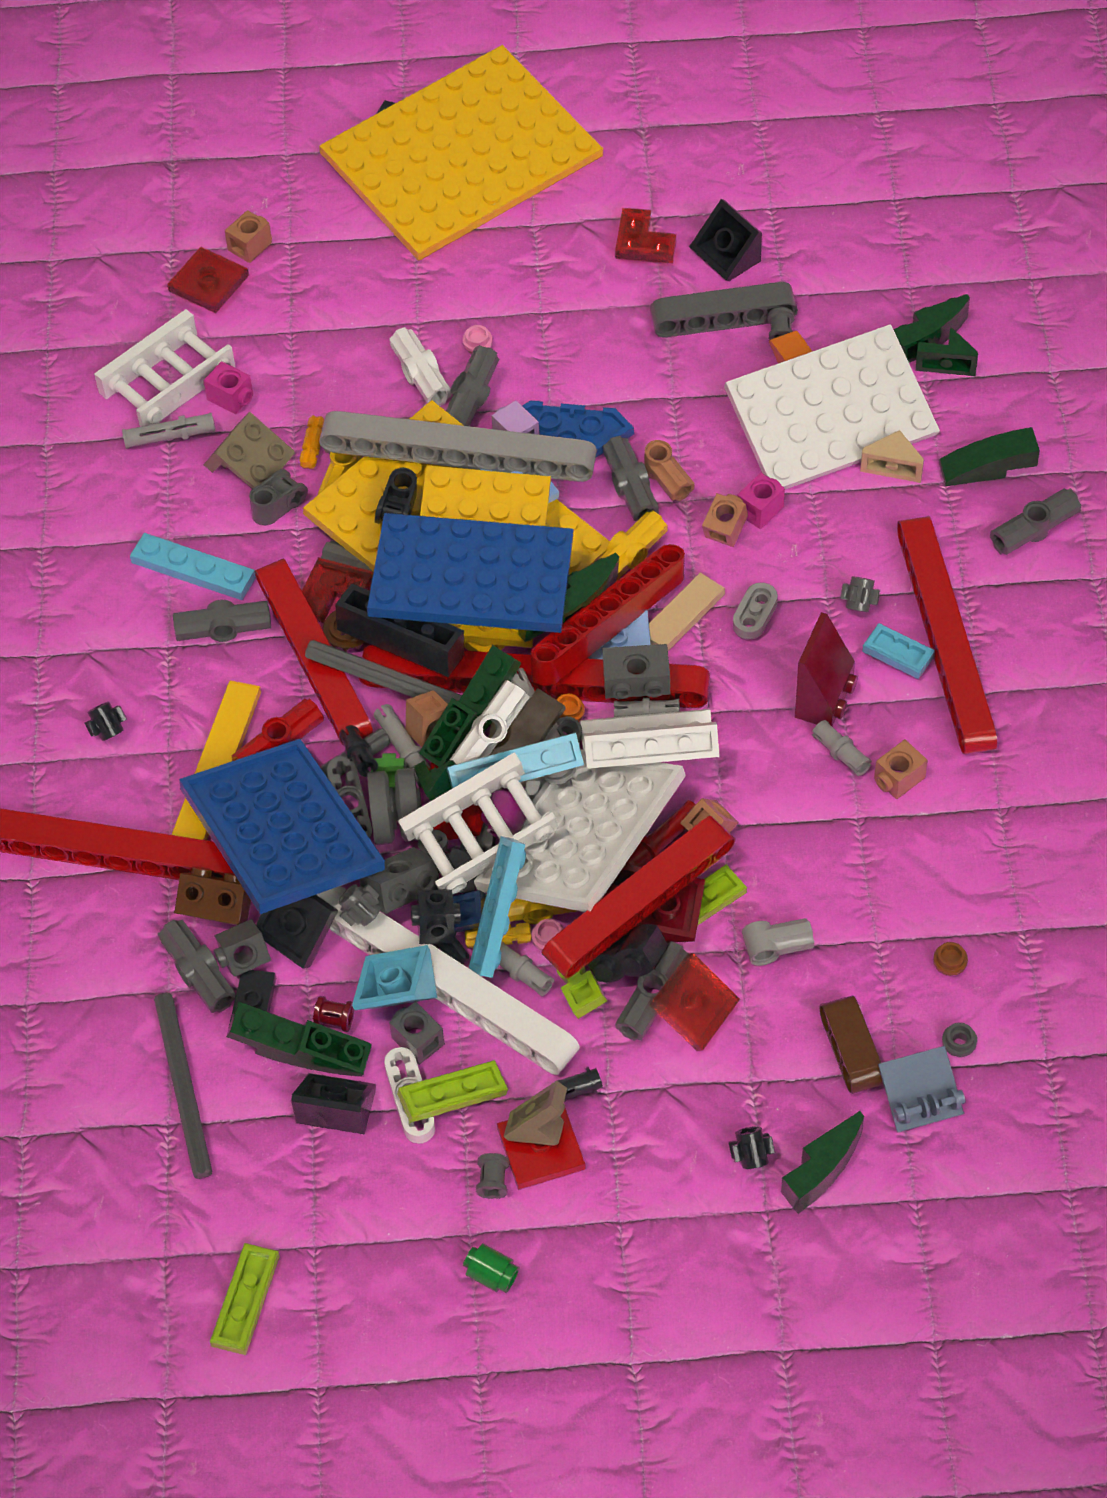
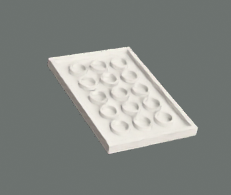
[724,324,940,489]
[474,749,686,912]

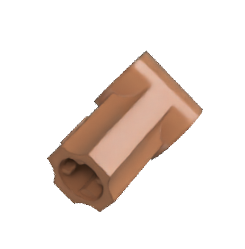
[644,440,695,502]

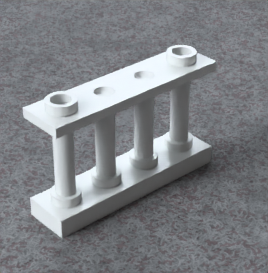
[94,309,235,427]
[580,709,719,769]
[398,752,558,895]

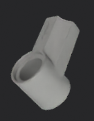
[742,918,814,966]

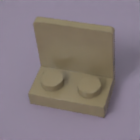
[203,412,295,489]

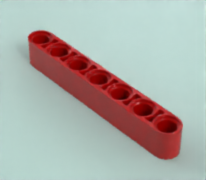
[531,544,685,686]
[254,558,373,746]
[542,816,736,978]

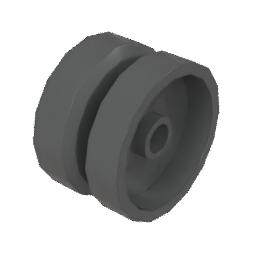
[368,767,422,845]

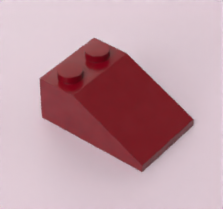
[795,612,858,727]
[602,864,705,943]

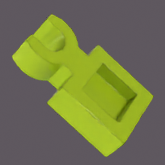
[557,967,607,1019]

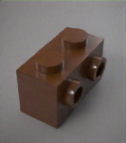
[174,867,251,925]

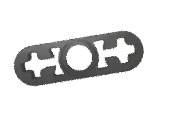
[326,756,372,839]

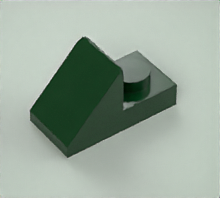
[915,328,978,376]
[414,760,456,801]

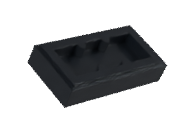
[228,970,277,1029]

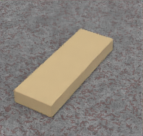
[649,572,725,651]

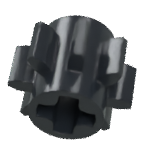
[84,701,127,741]
[729,1126,775,1169]

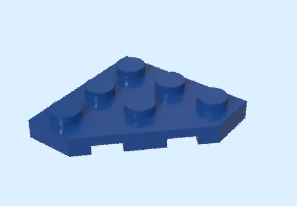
[522,400,634,457]

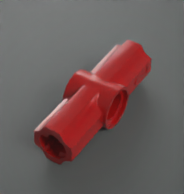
[231,698,324,761]

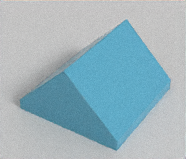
[352,945,437,1010]

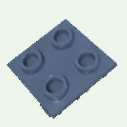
[878,1046,966,1133]

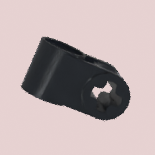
[375,467,417,524]

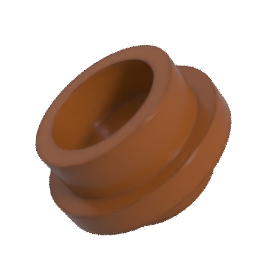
[933,942,968,976]

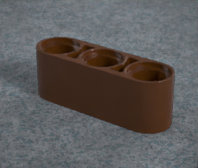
[819,995,883,1094]

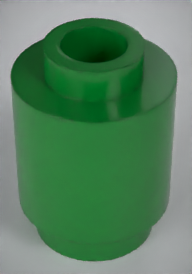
[463,1243,520,1293]

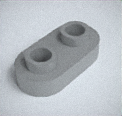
[733,583,778,639]

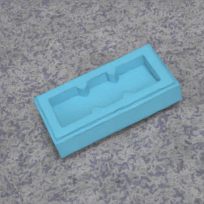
[862,623,935,679]

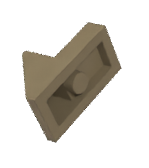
[504,1080,567,1145]

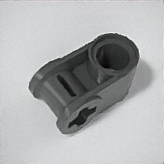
[249,469,308,526]

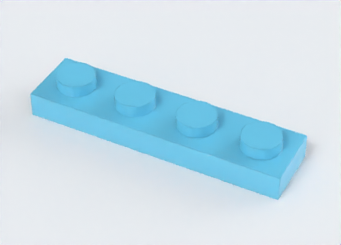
[130,533,256,600]
[446,733,584,789]
[469,836,526,978]

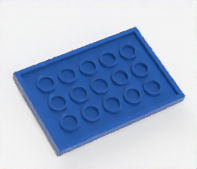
[367,513,574,633]
[179,739,385,914]

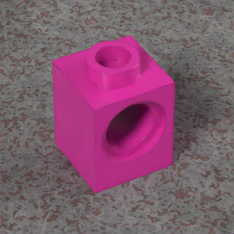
[203,361,254,414]
[737,472,785,529]

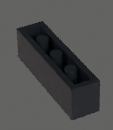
[335,583,464,677]

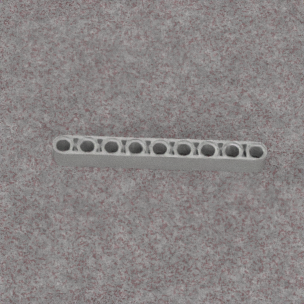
[319,411,597,482]

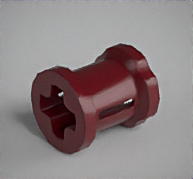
[313,995,354,1032]

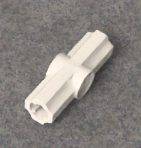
[389,327,451,406]
[450,680,530,764]

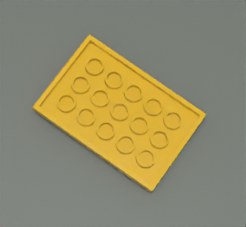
[420,465,551,648]

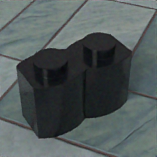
[588,924,668,983]

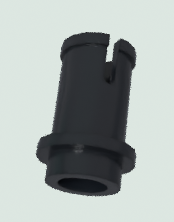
[557,1067,603,1102]

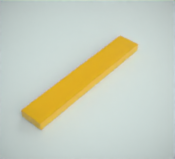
[171,680,261,840]

